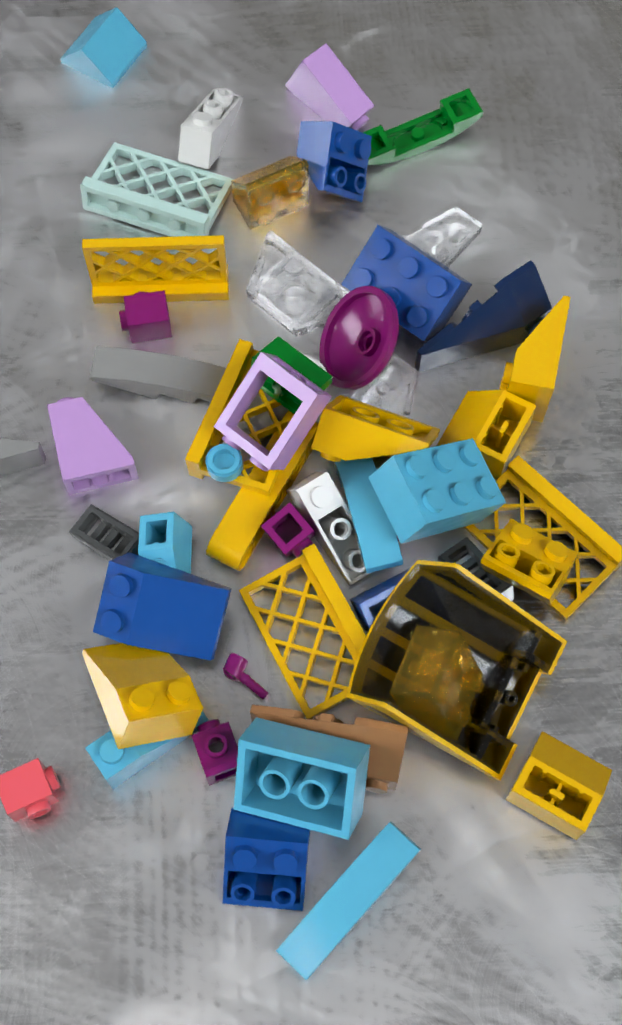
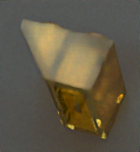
[231,156,309,230]
[390,625,483,741]

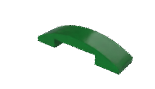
[362,88,483,165]

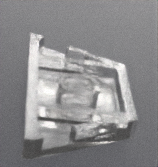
[246,230,349,337]

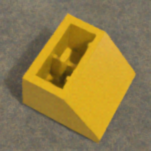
[436,390,537,480]
[480,518,579,606]
[505,731,612,840]

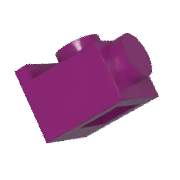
[191,719,238,786]

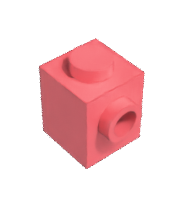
[0,758,61,822]

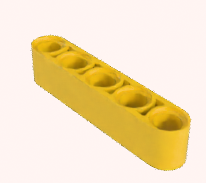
[206,411,319,571]

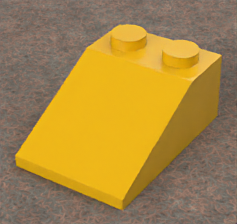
[499,296,571,422]
[311,395,440,462]
[82,643,203,749]

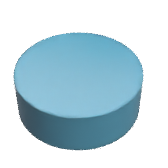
[205,443,243,482]

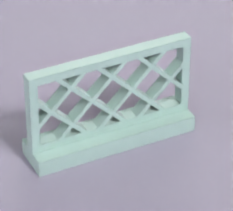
[80,142,234,237]

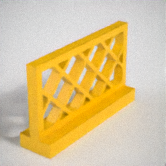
[82,235,229,304]
[185,339,294,496]
[463,455,622,621]
[239,543,388,720]

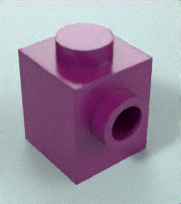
[119,290,172,343]
[261,502,315,558]

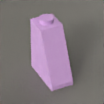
[285,43,375,130]
[47,397,139,495]

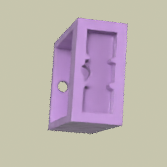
[214,352,332,471]

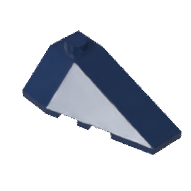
[415,260,552,372]

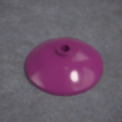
[319,286,399,390]

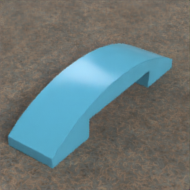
[334,458,403,573]

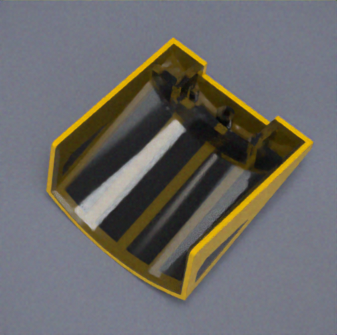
[346,560,568,781]

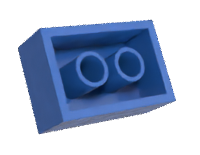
[341,225,472,342]

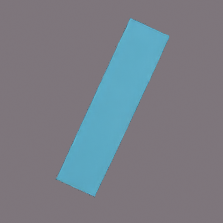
[276,821,421,980]

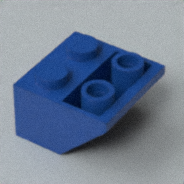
[296,121,372,202]
[222,807,310,911]

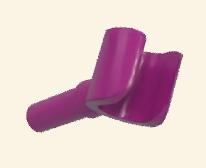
[223,653,269,700]

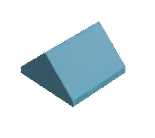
[60,7,147,88]

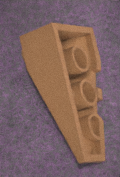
[250,705,409,794]

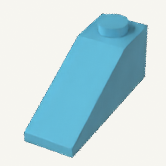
[85,711,209,790]

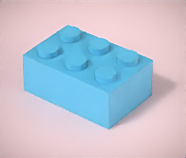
[368,438,506,544]
[233,717,370,840]

